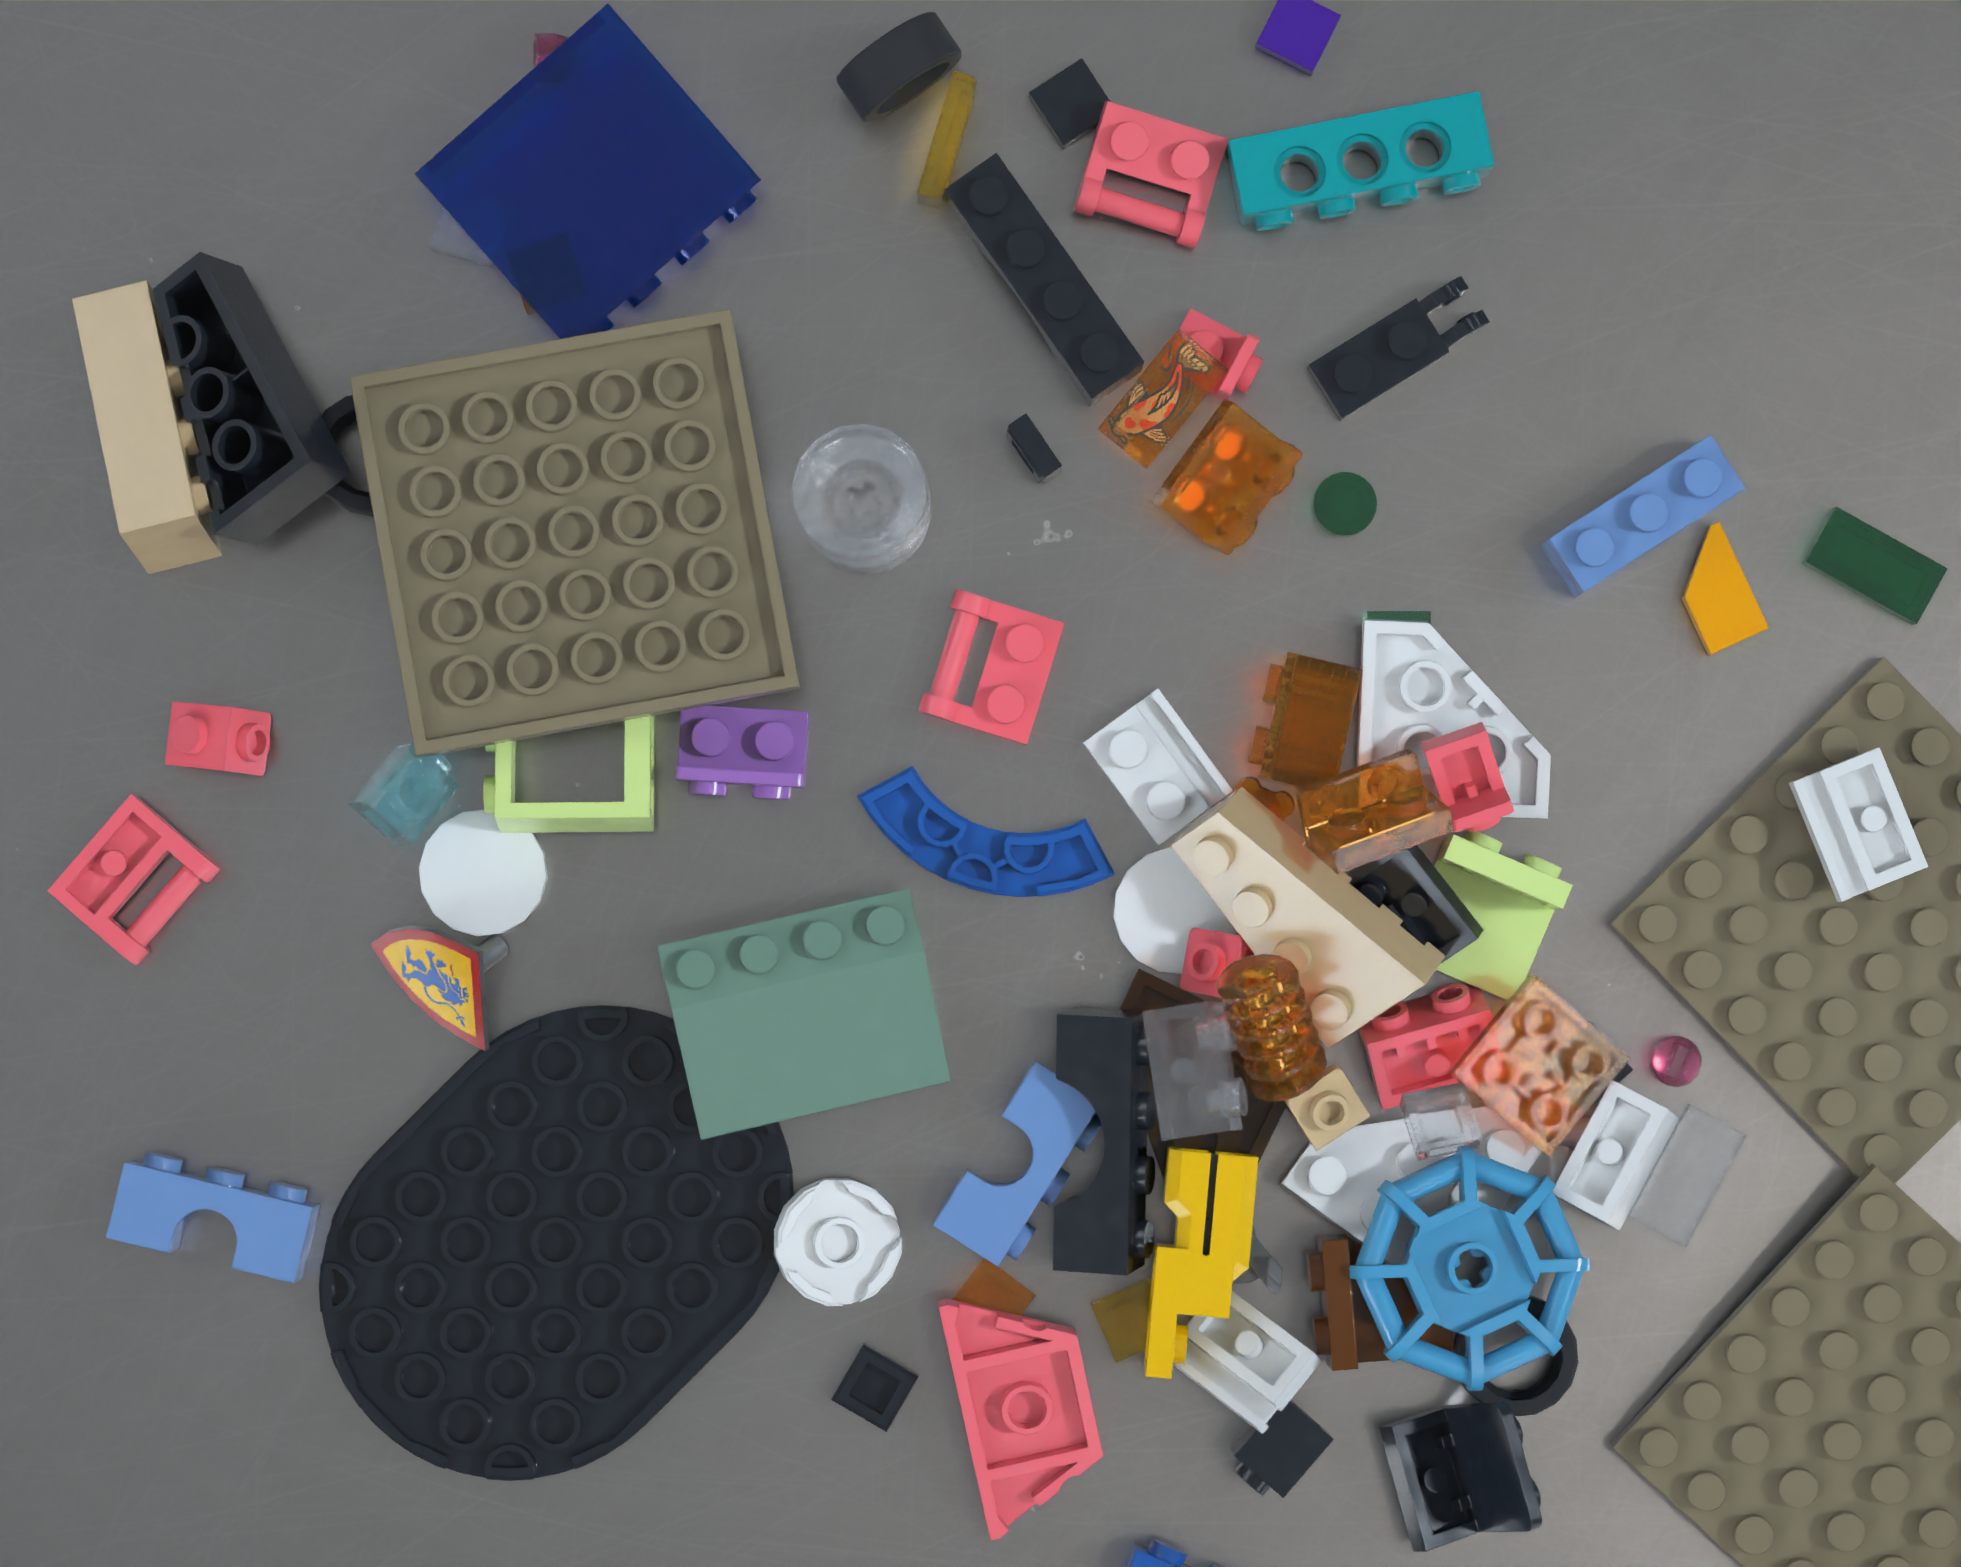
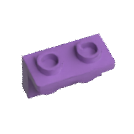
[675,706,809,800]

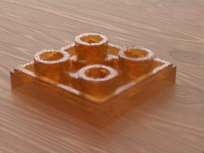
[1448,974,1631,1156]

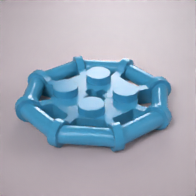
[1349,1146,1590,1391]

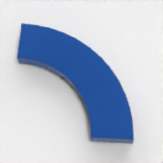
[857,766,1115,897]

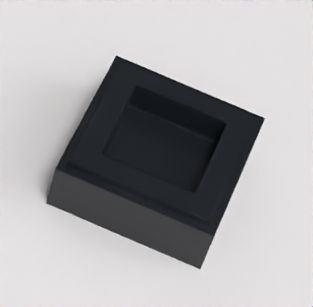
[1029,58,1111,149]
[1006,413,1062,484]
[831,1343,919,1432]

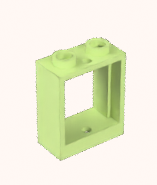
[483,715,655,833]

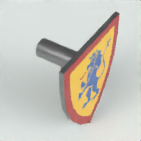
[370,925,508,1051]

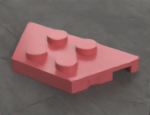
[937,1298,1103,1541]

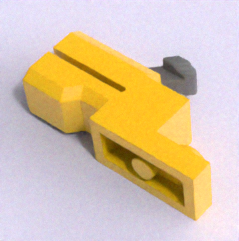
[1143,1147,1283,1379]

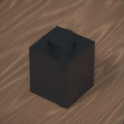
[1231,1400,1334,1498]

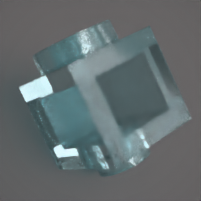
[348,743,461,846]

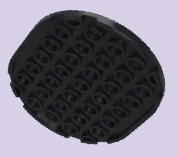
[319,1005,794,1481]

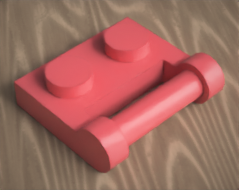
[1073,101,1228,249]
[917,589,1065,746]
[47,794,221,966]

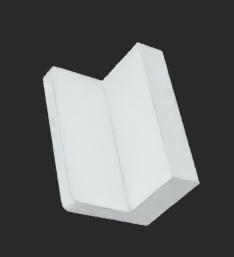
[1553,1080,1679,1230]

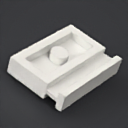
[1083,688,1233,846]
[1789,747,1928,902]
[1173,1291,1322,1434]

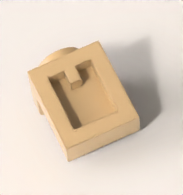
[1284,1064,1370,1151]

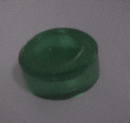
[1312,472,1377,537]

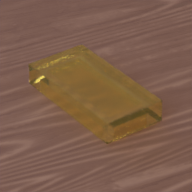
[917,70,977,209]

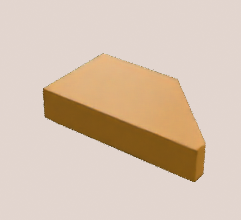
[1681,521,1769,656]

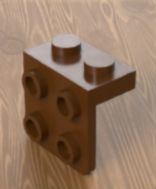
[1307,1234,1454,1371]

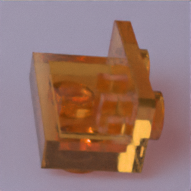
[1150,399,1303,555]

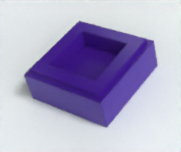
[1255,0,1341,75]

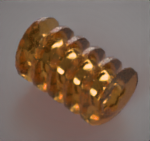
[1217,954,1327,1102]

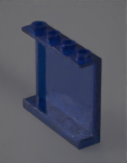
[414,4,761,339]

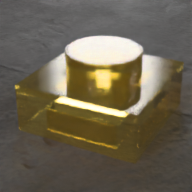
[1090,1277,1151,1363]

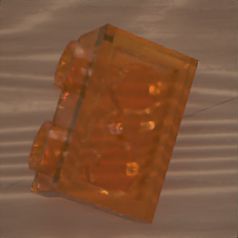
[1296,749,1454,874]

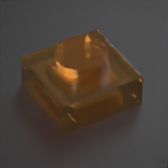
[952,1258,1036,1316]

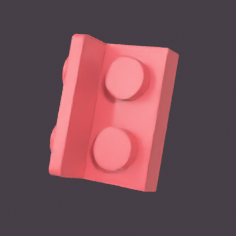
[1358,983,1506,1110]

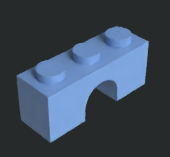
[1540,435,1746,598]
[933,1060,1102,1267]
[106,1151,321,1283]

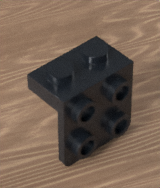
[1379,1402,1542,1552]

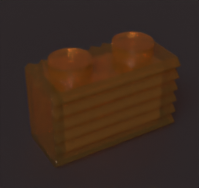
[1248,652,1363,796]

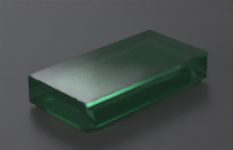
[1802,506,1948,625]

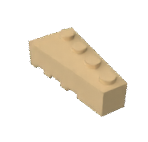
[72,280,222,575]
[1171,787,1446,1049]

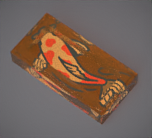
[1098,329,1229,469]

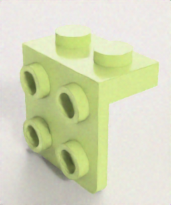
[1434,831,1573,1000]

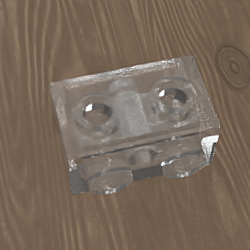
[1142,1001,1248,1141]

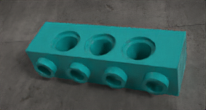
[1225,91,1495,231]

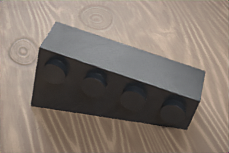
[153,252,352,545]

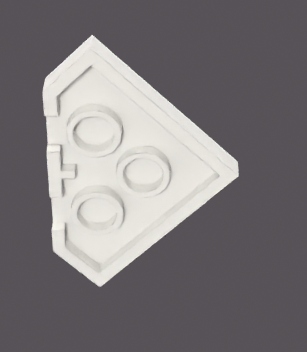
[1354,619,1551,819]
[1279,1105,1548,1274]

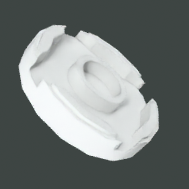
[419,809,548,936]
[1113,847,1237,974]
[774,1178,902,1306]

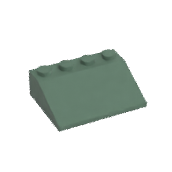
[657,888,951,1140]

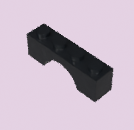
[944,153,1144,407]
[1053,1007,1158,1276]

